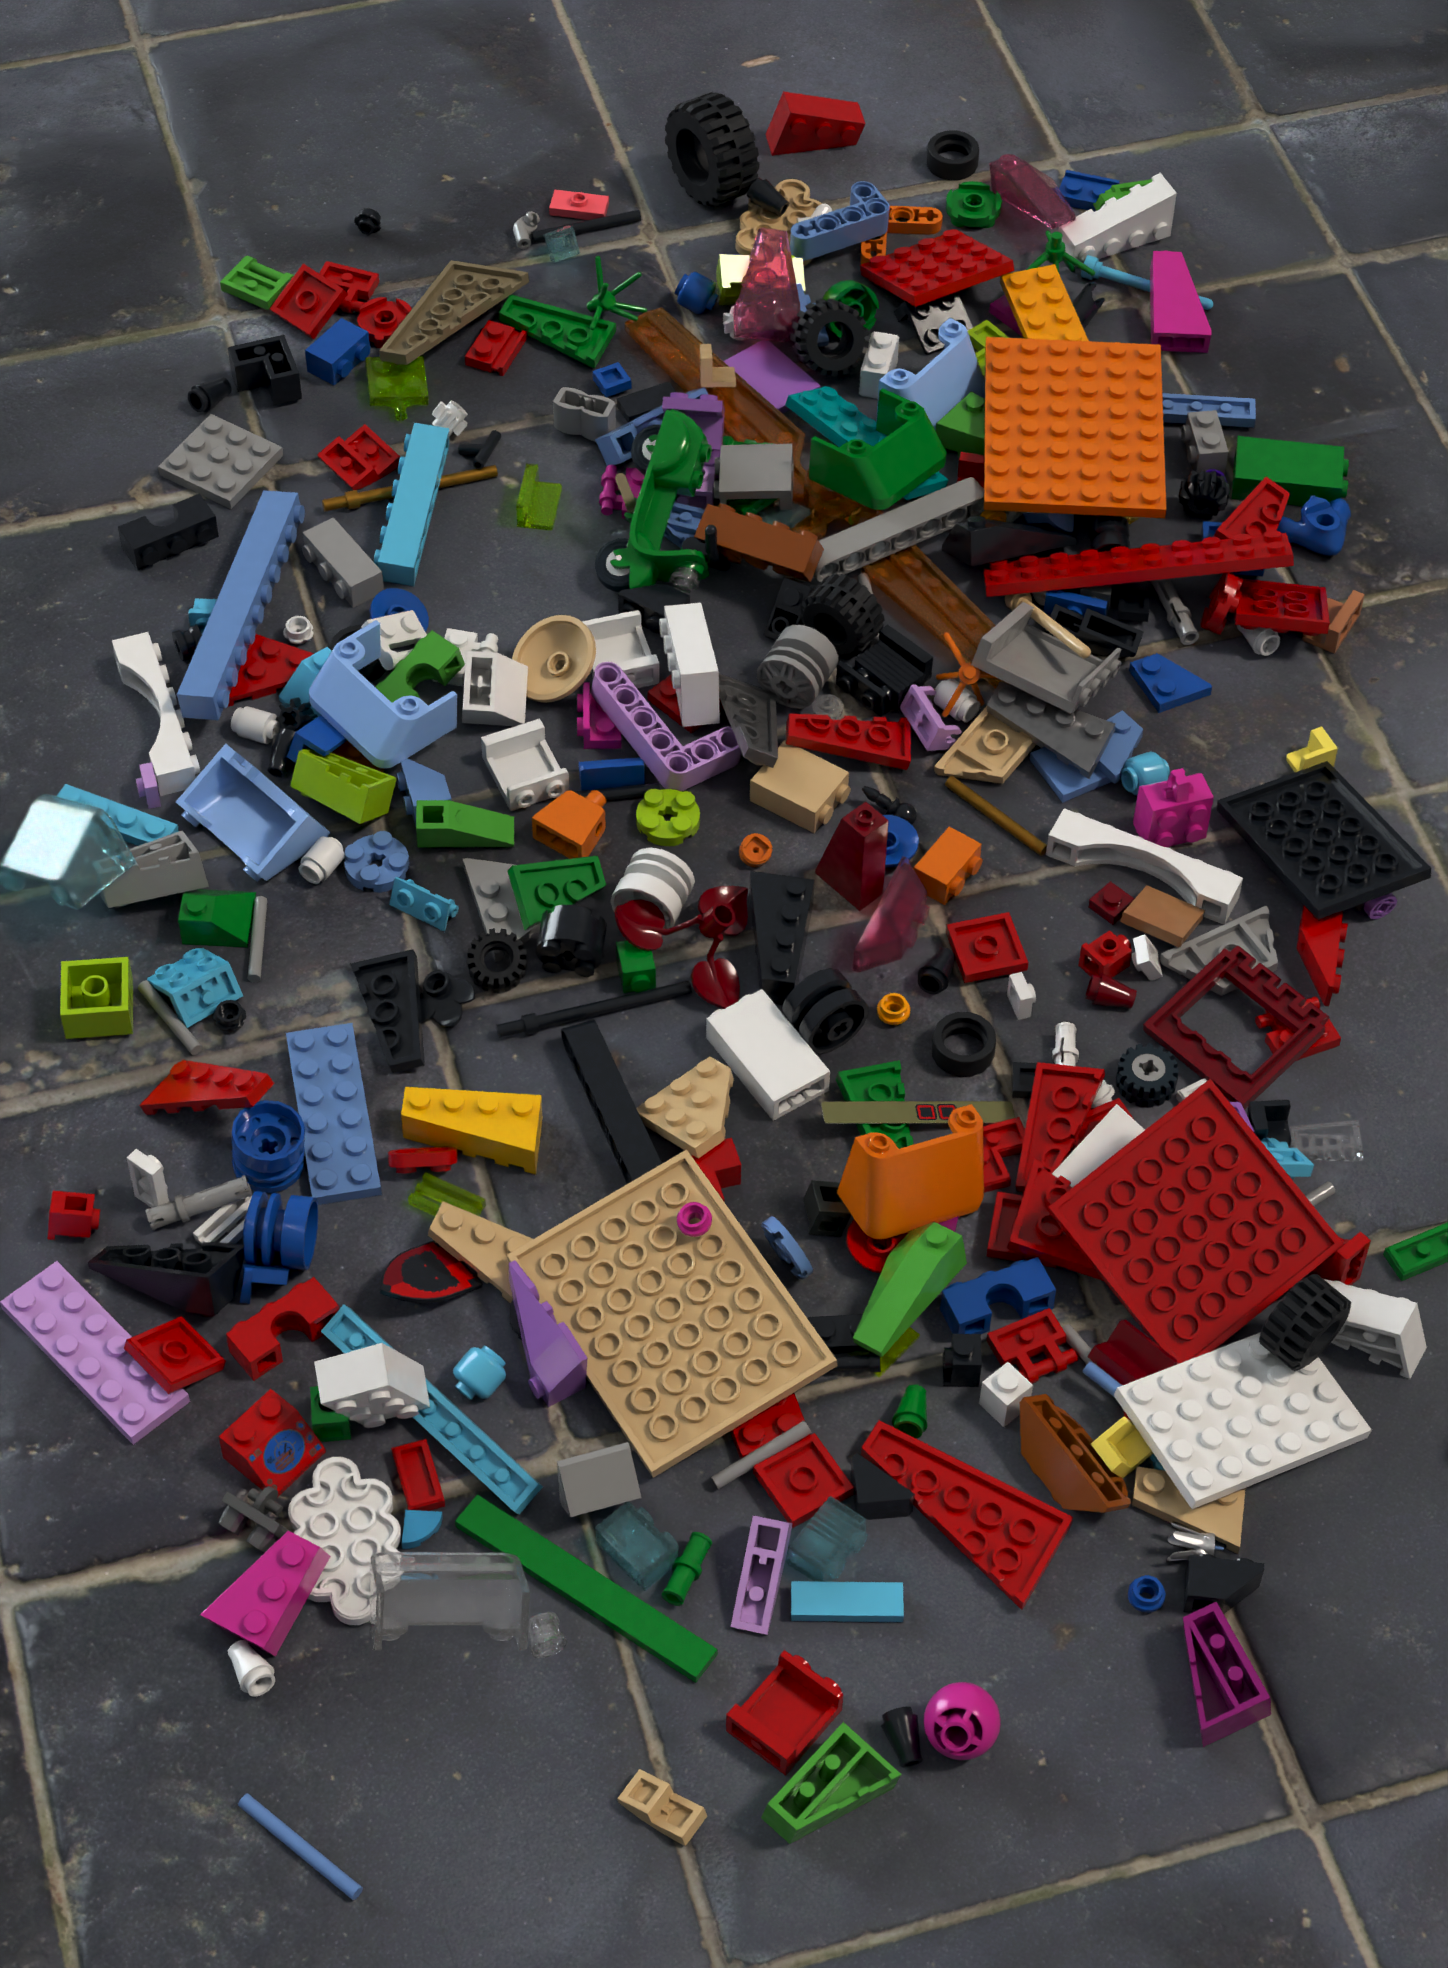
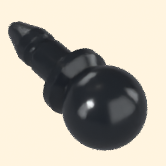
[862,786,916,825]

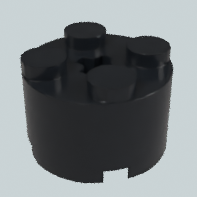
[536,905,607,977]

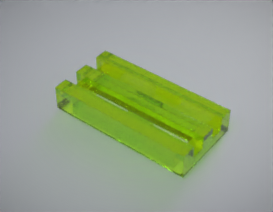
[408,1172,486,1216]

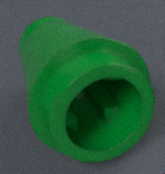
[892,1385,927,1439]

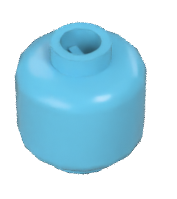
[1121,751,1170,796]
[453,1345,506,1400]

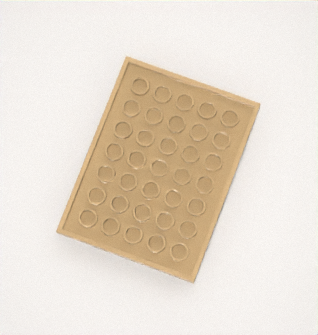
[507,1149,838,1478]

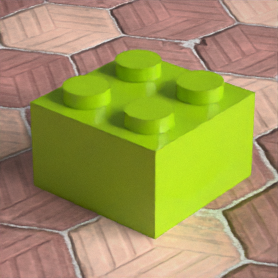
[60,957,133,1039]

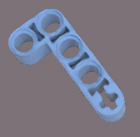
[789,181,890,261]

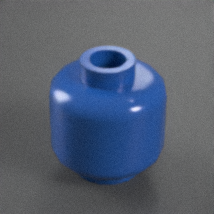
[675,272,719,315]

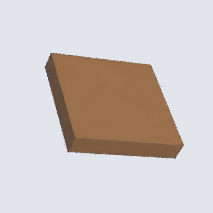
[1120,885,1206,947]

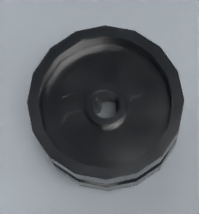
[782,968,869,1054]

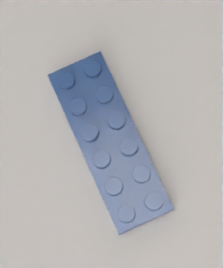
[286,1023,382,1205]

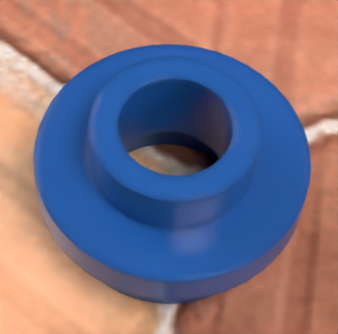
[1128,1575,1166,1613]

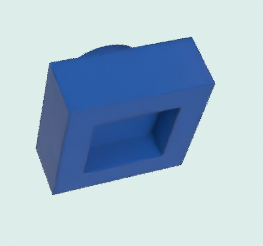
[593,362,632,397]

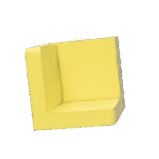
[1286,726,1338,772]
[1091,1417,1153,1478]

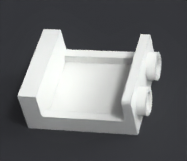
[582,610,659,688]
[481,718,569,811]

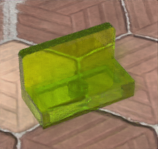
[516,463,562,530]

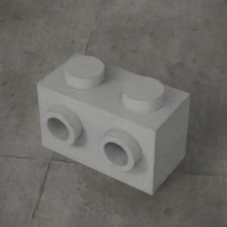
[1181,410,1229,475]

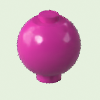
[924,1682,1001,1760]

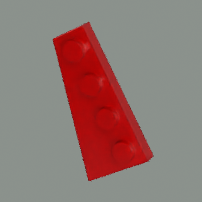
[785,714,911,770]

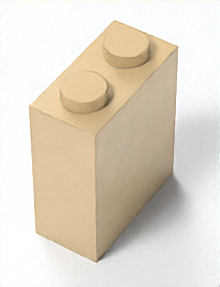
[750,740,851,833]

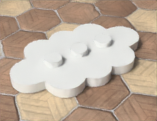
[288,1457,404,1625]

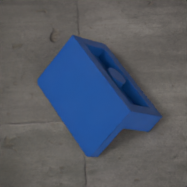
[287,715,348,763]
[579,757,645,791]

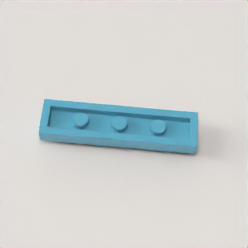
[49,784,179,846]

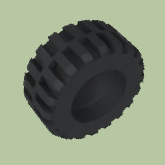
[665,92,760,207]

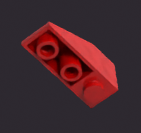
[1296,906,1348,1006]

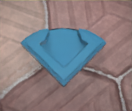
[402,1510,443,1549]

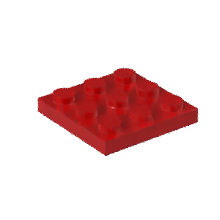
[1234,579,1330,636]

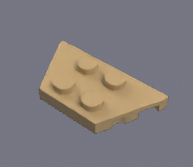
[934,706,1036,784]

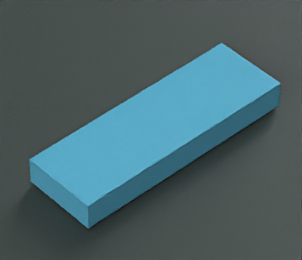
[791,1581,904,1622]

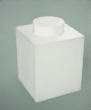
[979,1362,1033,1427]

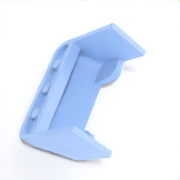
[309,620,457,768]

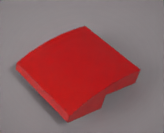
[317,424,400,490]

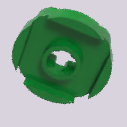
[946,181,1002,228]

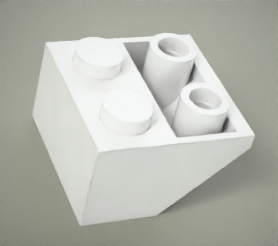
[462,651,528,726]

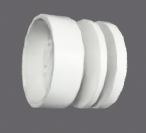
[610,847,695,929]

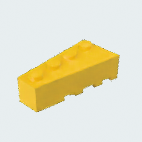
[401,1087,543,1175]

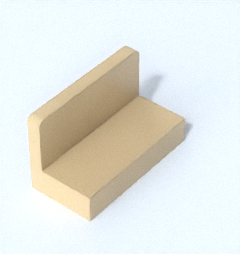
[700,344,736,387]

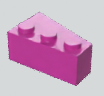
[200,1531,331,1656]

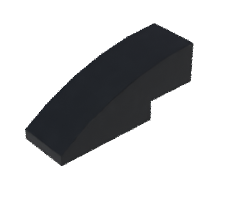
[1044,604,1144,657]

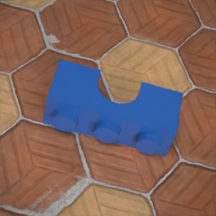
[940,1257,1056,1334]

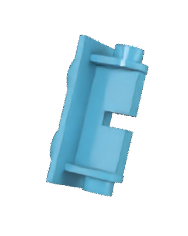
[389,877,459,931]

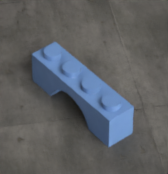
[595,387,708,466]

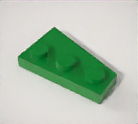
[507,856,606,930]

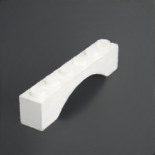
[112,632,200,796]
[1046,808,1243,925]

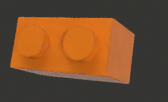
[912,826,983,905]

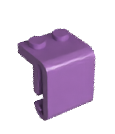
[662,392,725,479]

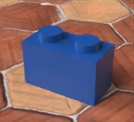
[305,318,370,385]

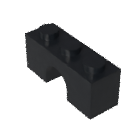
[118,493,219,570]

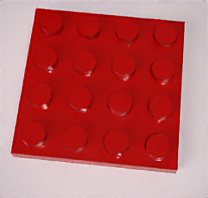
[860,229,1014,307]

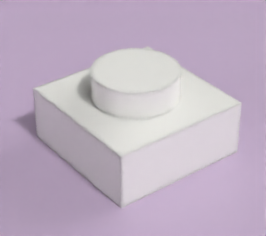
[1132,934,1163,981]
[1007,972,1036,1020]

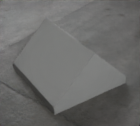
[557,1442,642,1517]

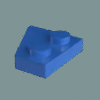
[1129,653,1212,713]

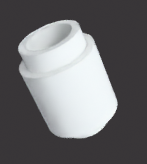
[934,679,980,722]
[231,706,280,744]
[298,836,345,884]

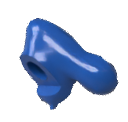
[1277,495,1351,555]

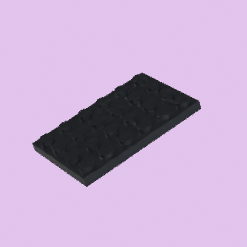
[1217,761,1431,920]

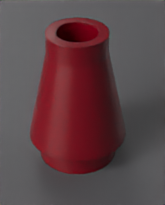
[1085,973,1137,1009]

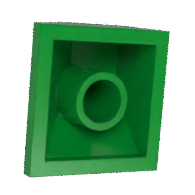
[178,889,256,948]

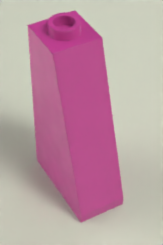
[1150,250,1212,353]

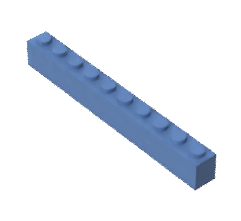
[177,490,305,720]

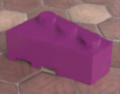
[1183,1601,1271,1747]

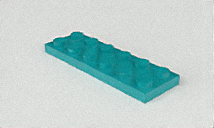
[785,386,949,500]

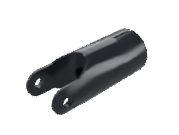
[1072,282,1105,329]

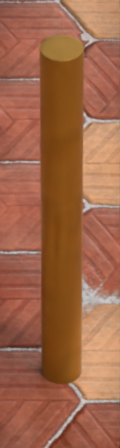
[945,776,1047,856]

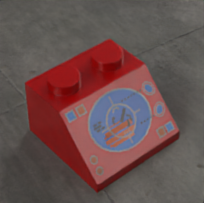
[219,1389,326,1498]

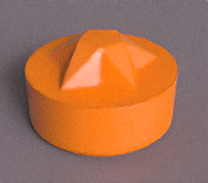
[739,833,772,867]

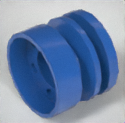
[232,1100,305,1193]
[243,1191,318,1270]

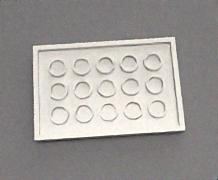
[1114,1332,1372,1509]

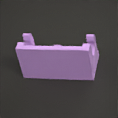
[900,684,962,751]

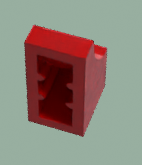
[1309,1231,1371,1286]

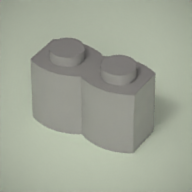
[553,387,616,442]

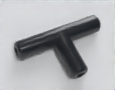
[458,430,501,470]

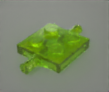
[365,356,429,421]

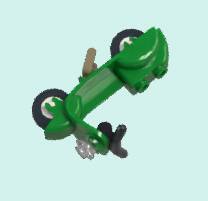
[595,409,730,593]

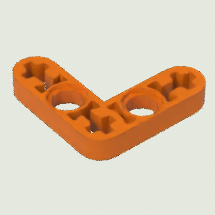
[860,206,943,264]

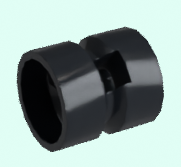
[1090,515,1130,552]

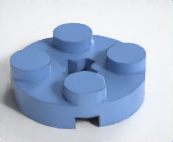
[344,831,409,893]

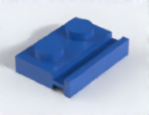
[1056,170,1120,212]

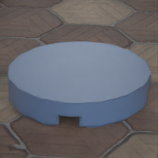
[761,1216,813,1280]

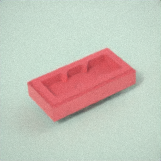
[549,190,609,220]

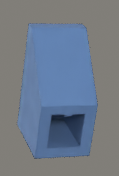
[396,758,452,827]

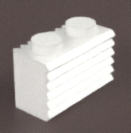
[859,331,899,399]

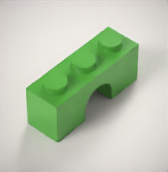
[375,630,465,702]

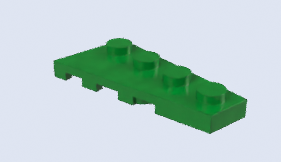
[499,295,616,369]
[836,1060,914,1149]

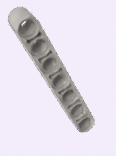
[813,477,984,582]

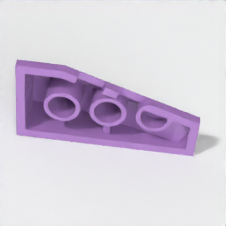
[508,1260,588,1407]

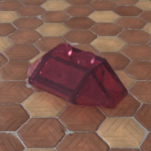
[853,856,930,972]

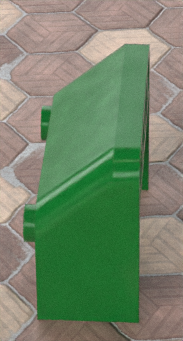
[809,388,946,510]

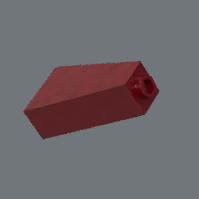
[815,801,889,911]

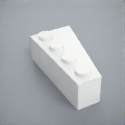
[659,603,720,727]

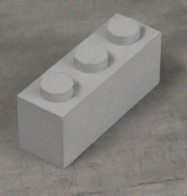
[302,517,384,608]

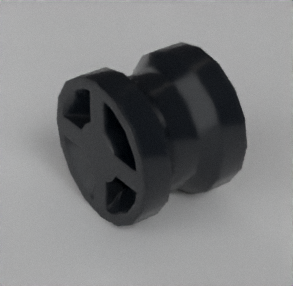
[172,624,202,661]

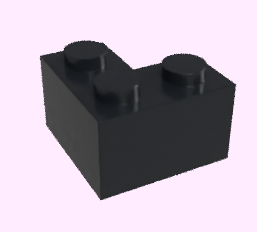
[228,335,302,405]

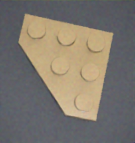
[636,1057,734,1159]

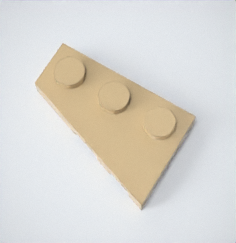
[428,1201,533,1304]
[1132,1466,1245,1554]

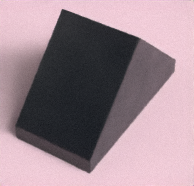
[851,1452,915,1521]

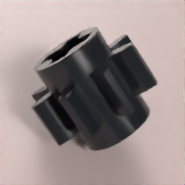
[276,697,318,732]

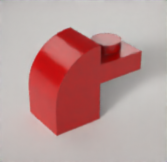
[691,1137,741,1202]

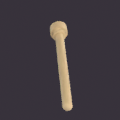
[1005,593,1091,658]

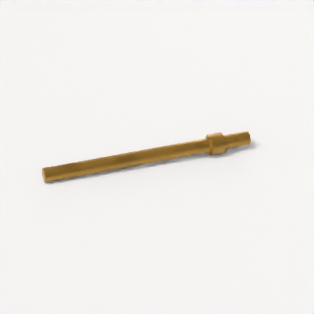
[322,465,498,512]

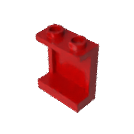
[726,1650,843,1776]

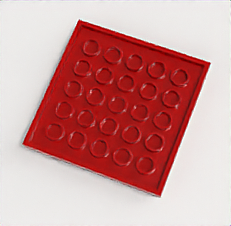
[1046,1079,1345,1364]

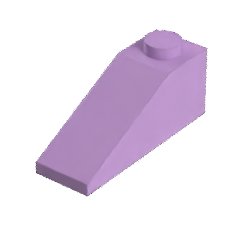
[731,1516,793,1635]

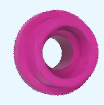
[677,1202,712,1237]

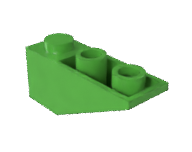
[416,800,514,847]

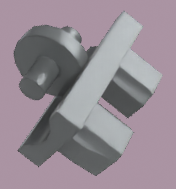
[218,1486,291,1553]

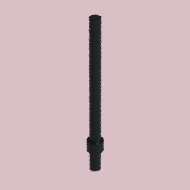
[496,981,692,1038]

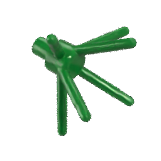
[1026,230,1095,276]
[587,256,647,330]

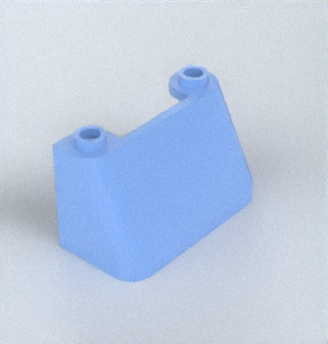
[876,318,985,431]
[176,744,330,882]

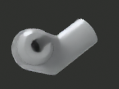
[513,211,540,250]

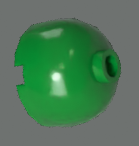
[822,280,879,338]

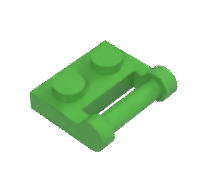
[220,256,294,310]

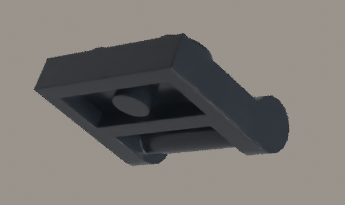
[807,1314,881,1373]

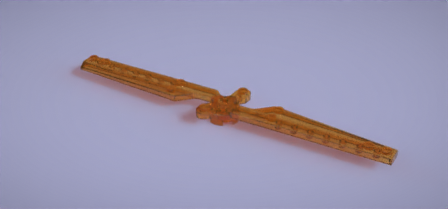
[625,308,1013,689]

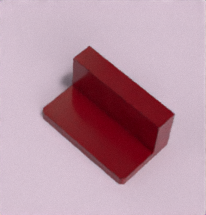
[1088,1319,1177,1385]

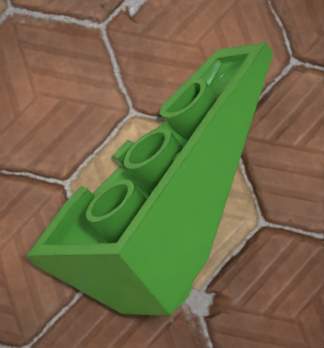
[853,1222,967,1357]

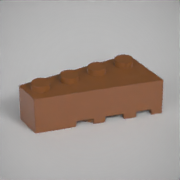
[694,503,824,582]

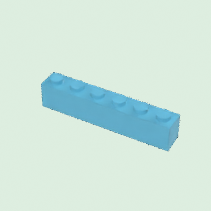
[374,423,449,586]

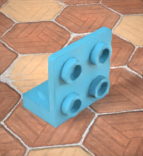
[147,948,243,1028]

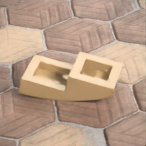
[617,1769,707,1846]

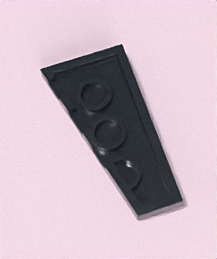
[350,949,425,1073]

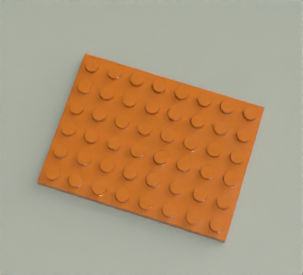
[984,337,1166,518]

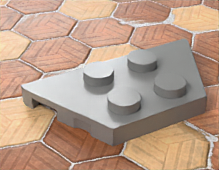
[463,858,541,962]
[1160,906,1278,996]

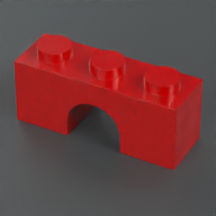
[226,1277,339,1381]

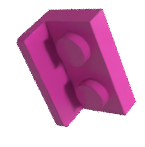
[577,682,622,749]

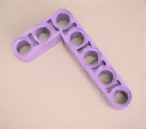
[591,662,742,791]

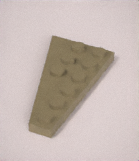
[379,260,529,365]

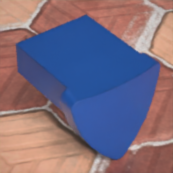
[240,1263,290,1304]

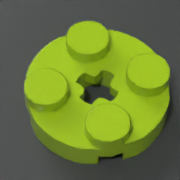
[636,789,700,846]

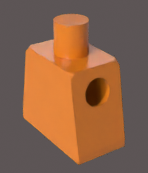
[532,790,606,859]

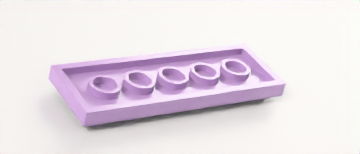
[0,1261,190,1445]

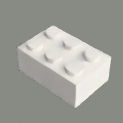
[314,1343,430,1428]

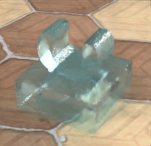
[544,225,580,263]

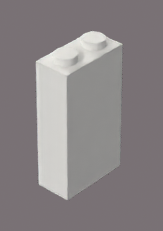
[706,989,830,1121]

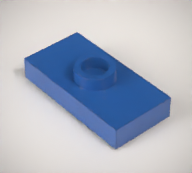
[1044,590,1108,616]

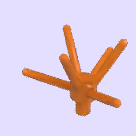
[936,632,998,717]

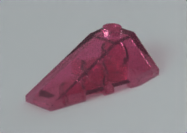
[989,154,1076,229]
[734,228,800,343]

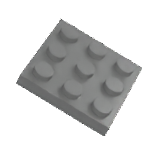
[158,414,283,509]

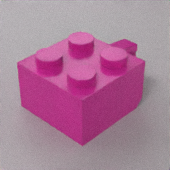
[1133,768,1214,847]

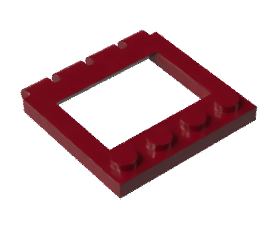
[1143,946,1329,1110]

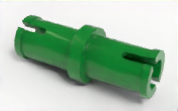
[662,1532,712,1606]

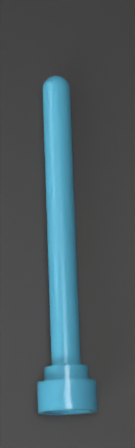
[1081,255,1213,310]

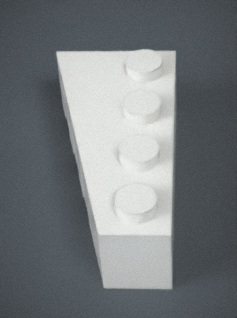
[1059,173,1177,267]

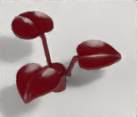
[615,886,748,1009]

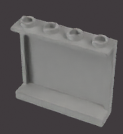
[971,602,1122,714]

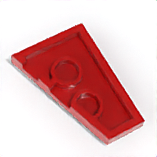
[1214,477,1290,571]

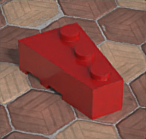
[765,91,866,156]

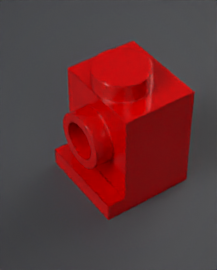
[1078,930,1132,978]
[47,1190,101,1240]

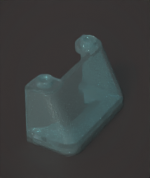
[0,794,137,910]

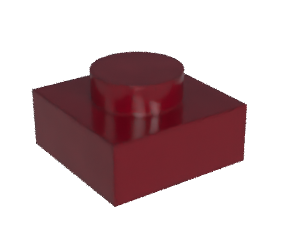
[1088,881,1135,925]

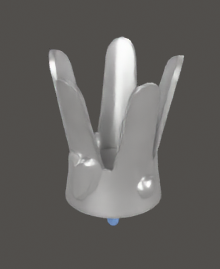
[1167,1522,1224,1561]

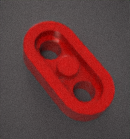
[388,1146,458,1173]

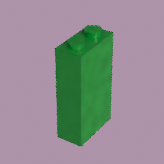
[1231,436,1349,506]

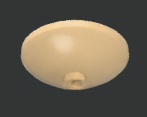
[512,615,596,703]

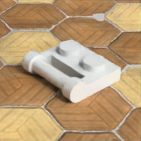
[361,610,427,670]

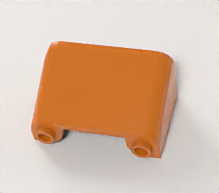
[837,1104,984,1240]

